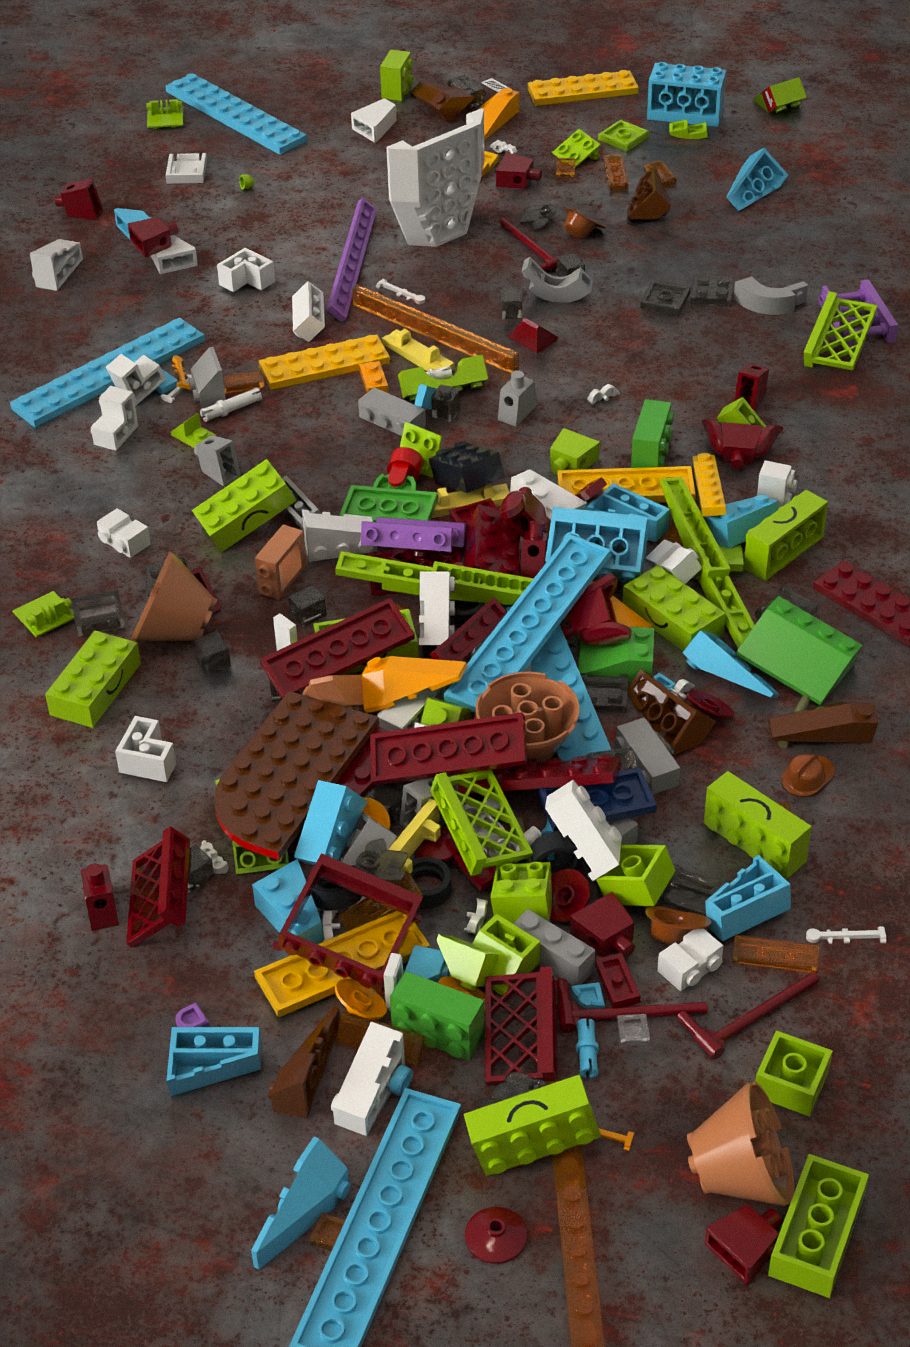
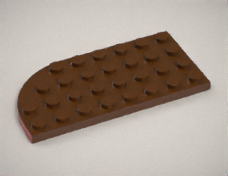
[214,691,379,860]

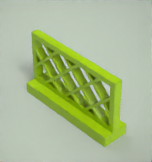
[804,291,878,370]
[430,770,533,876]

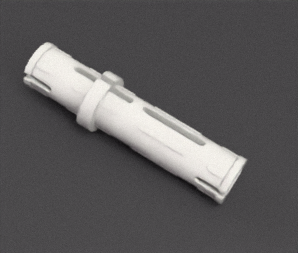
[200,388,262,422]

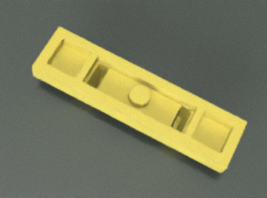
[382,329,454,371]
[432,483,510,518]
[373,799,441,882]

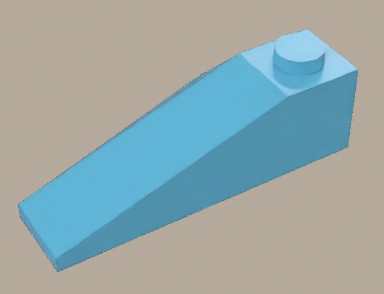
[726,148,788,211]
[682,630,780,699]
[251,1137,351,1269]

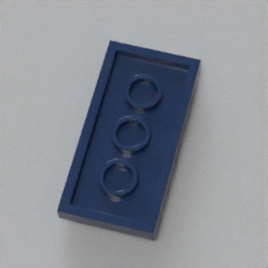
[539,768,657,832]

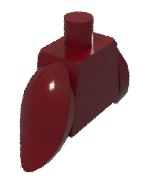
[702,419,783,470]
[499,487,551,547]
[561,573,632,646]

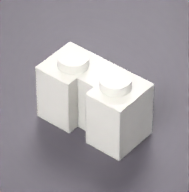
[97,508,151,558]
[645,539,702,584]
[657,928,723,992]

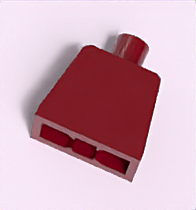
[496,152,542,189]
[55,178,103,220]
[128,217,178,258]
[734,364,769,411]
[520,521,549,579]
[81,863,119,931]
[570,892,635,958]
[704,1205,782,1285]

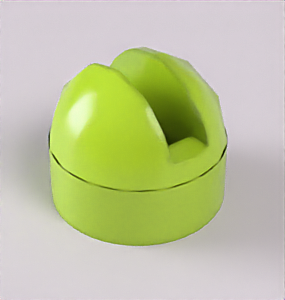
[239,174,255,190]

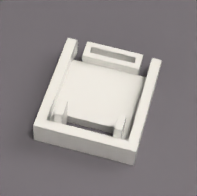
[166,153,207,184]

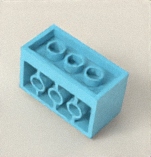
[647,62,726,127]
[545,507,649,584]

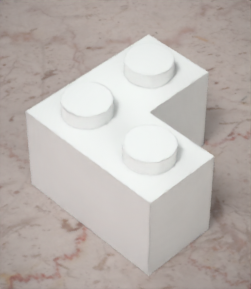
[217,248,275,292]
[106,354,166,406]
[91,386,138,451]
[757,461,797,509]
[115,716,176,782]

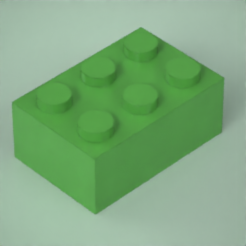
[631,399,674,468]
[390,971,485,1061]

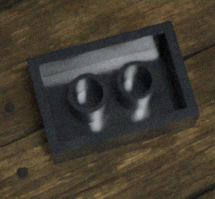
[429,441,505,493]

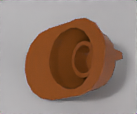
[564,208,606,238]
[782,754,835,797]
[645,906,711,945]

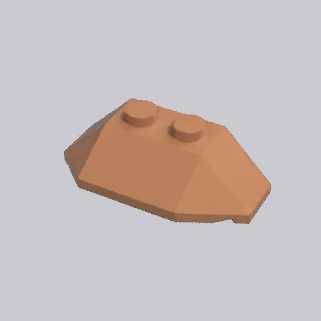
[302,675,364,711]

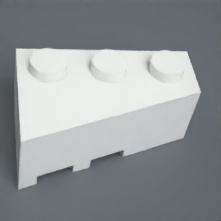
[30,239,83,291]
[510,469,588,521]

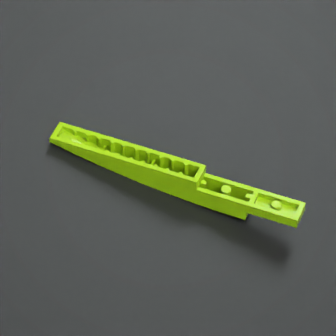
[660,477,755,649]
[336,551,533,605]

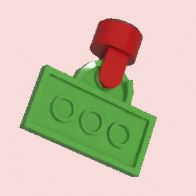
[339,447,438,522]

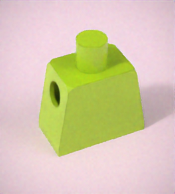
[550,428,600,475]
[421,696,473,726]

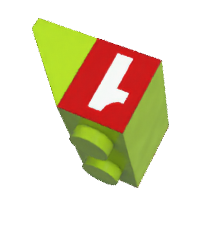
[753,77,807,113]

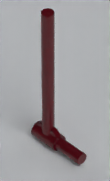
[499,217,566,272]
[677,972,819,1059]
[556,979,708,1033]

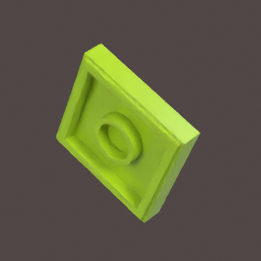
[598,120,649,151]

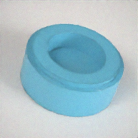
[389,1065,413,1096]

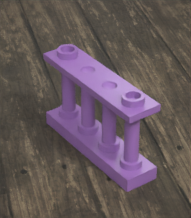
[819,279,898,348]
[361,517,467,552]

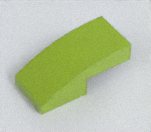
[669,119,708,139]
[718,544,744,571]

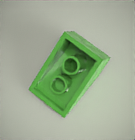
[578,627,655,682]

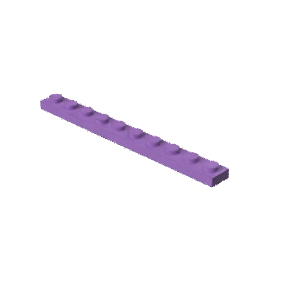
[326,197,377,322]

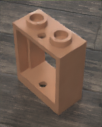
[255,525,306,600]

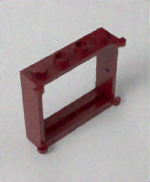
[272,853,423,996]

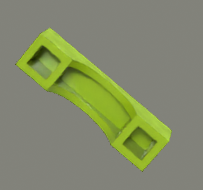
[398,354,488,401]

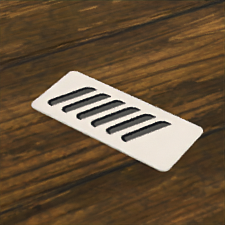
[481,78,509,92]

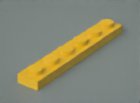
[692,453,726,516]

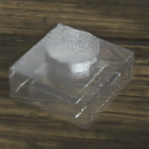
[617,1014,650,1046]

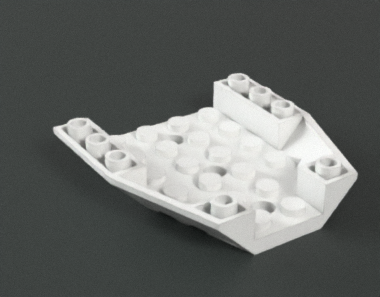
[387,108,485,247]

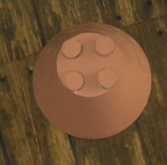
[130,551,217,642]
[476,672,580,763]
[687,1082,795,1206]

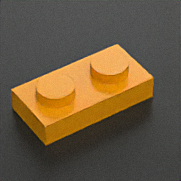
[359,361,389,392]

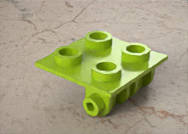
[146,99,183,129]
[552,129,601,169]
[400,422,442,478]
[12,591,78,637]

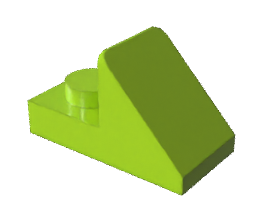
[171,413,216,448]

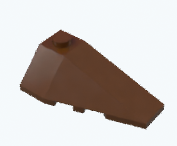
[410,80,474,124]
[627,166,672,219]
[628,669,716,756]
[768,702,879,743]
[268,1006,341,1119]

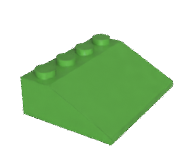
[736,596,863,705]

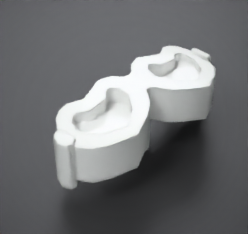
[490,140,517,154]
[587,384,620,404]
[671,679,695,699]
[200,840,229,874]
[464,898,488,934]
[322,910,340,941]

